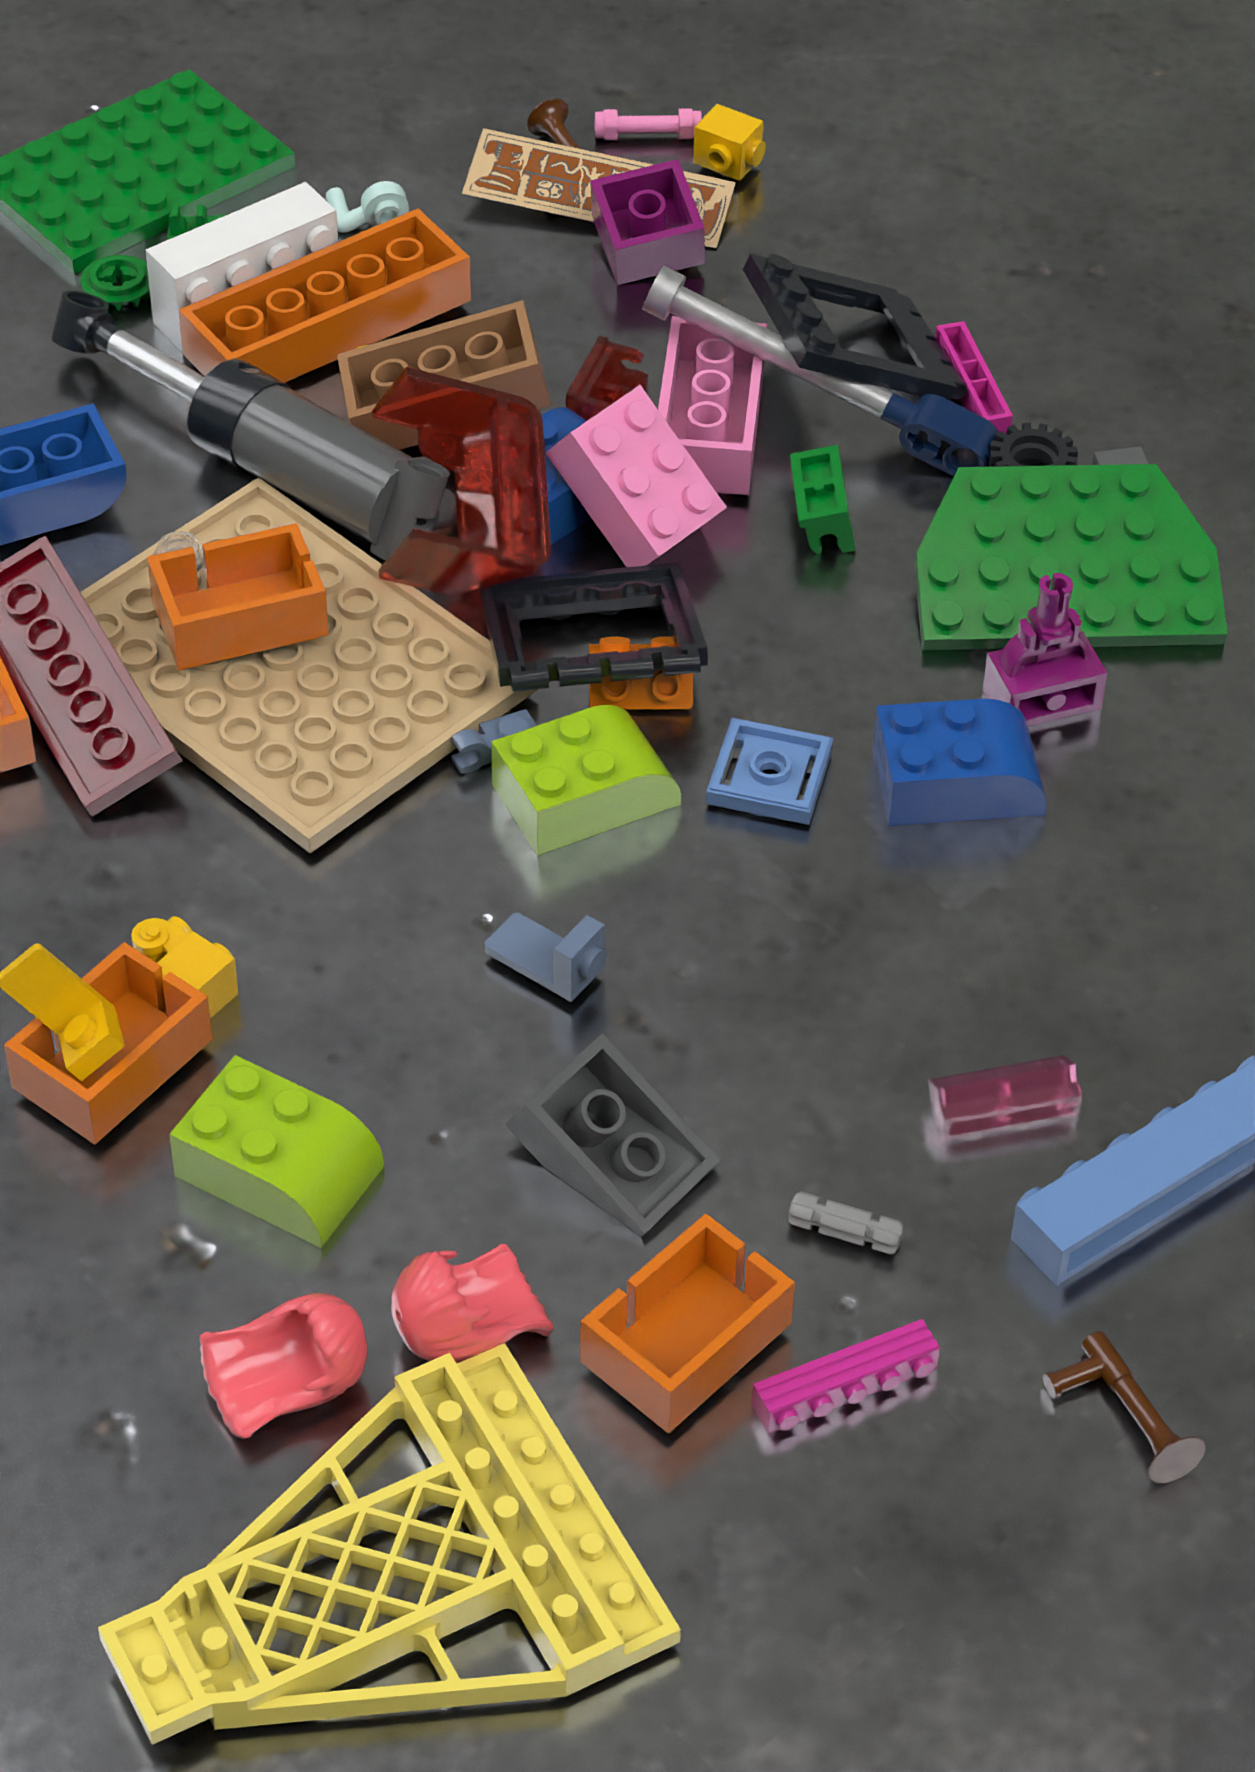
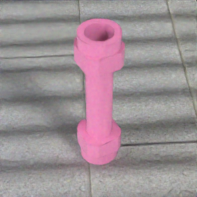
[595,109,702,141]

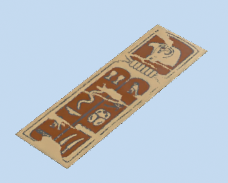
[462,128,736,248]

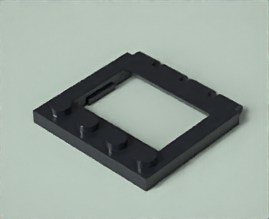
[743,253,967,401]
[479,562,708,692]

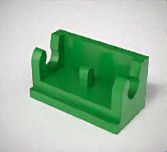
[790,445,856,554]

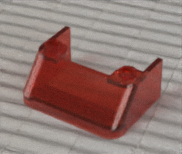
[372,366,551,595]

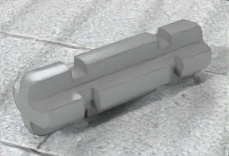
[788,1191,903,1254]

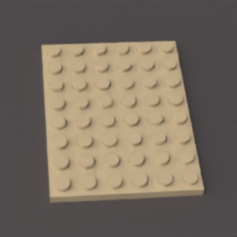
[81,477,538,853]

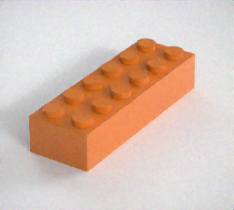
[178,208,471,383]

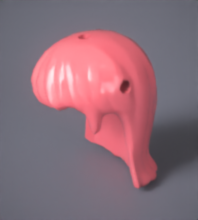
[391,1244,554,1362]
[200,1293,367,1439]

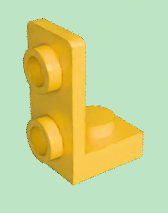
[0,943,125,1081]

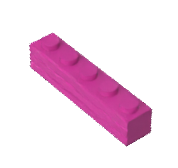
[935,321,1013,433]
[751,1319,940,1434]

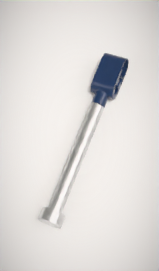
[643,266,999,476]

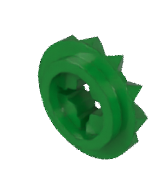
[80,255,150,311]

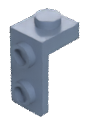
[485,912,607,1002]

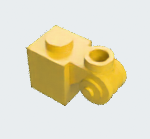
[131,916,238,1019]

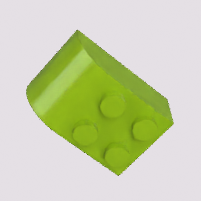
[491,705,681,856]
[169,1055,384,1248]

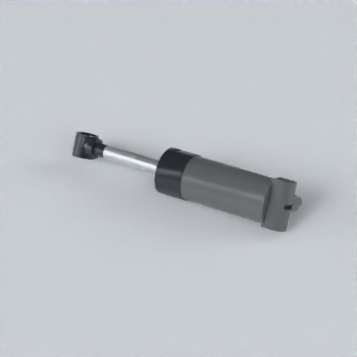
[51,290,474,569]

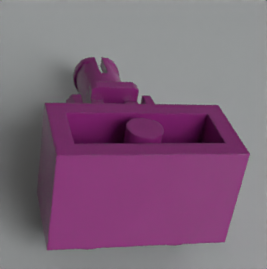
[983,573,1107,726]

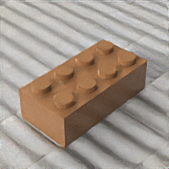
[337,300,552,450]

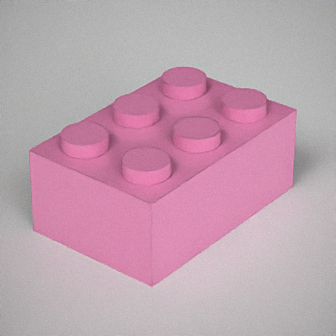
[546,385,727,567]

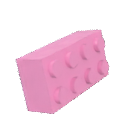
[658,316,767,495]

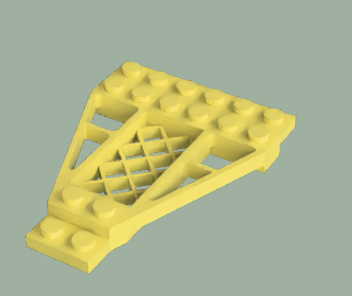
[98,1343,681,1745]

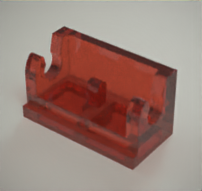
[566,336,648,421]

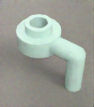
[326,181,409,233]

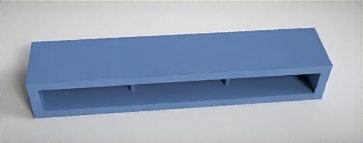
[1011,1055,1255,1286]

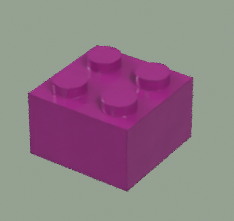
[590,159,705,285]

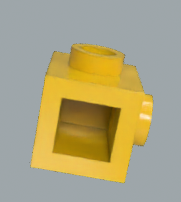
[693,104,766,181]

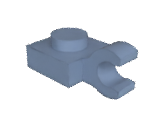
[452,709,537,773]

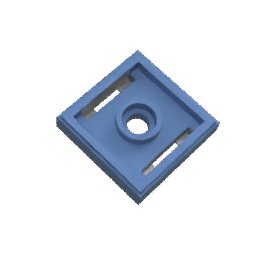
[706,718,833,825]

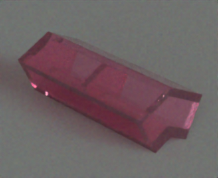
[928,1055,1083,1141]

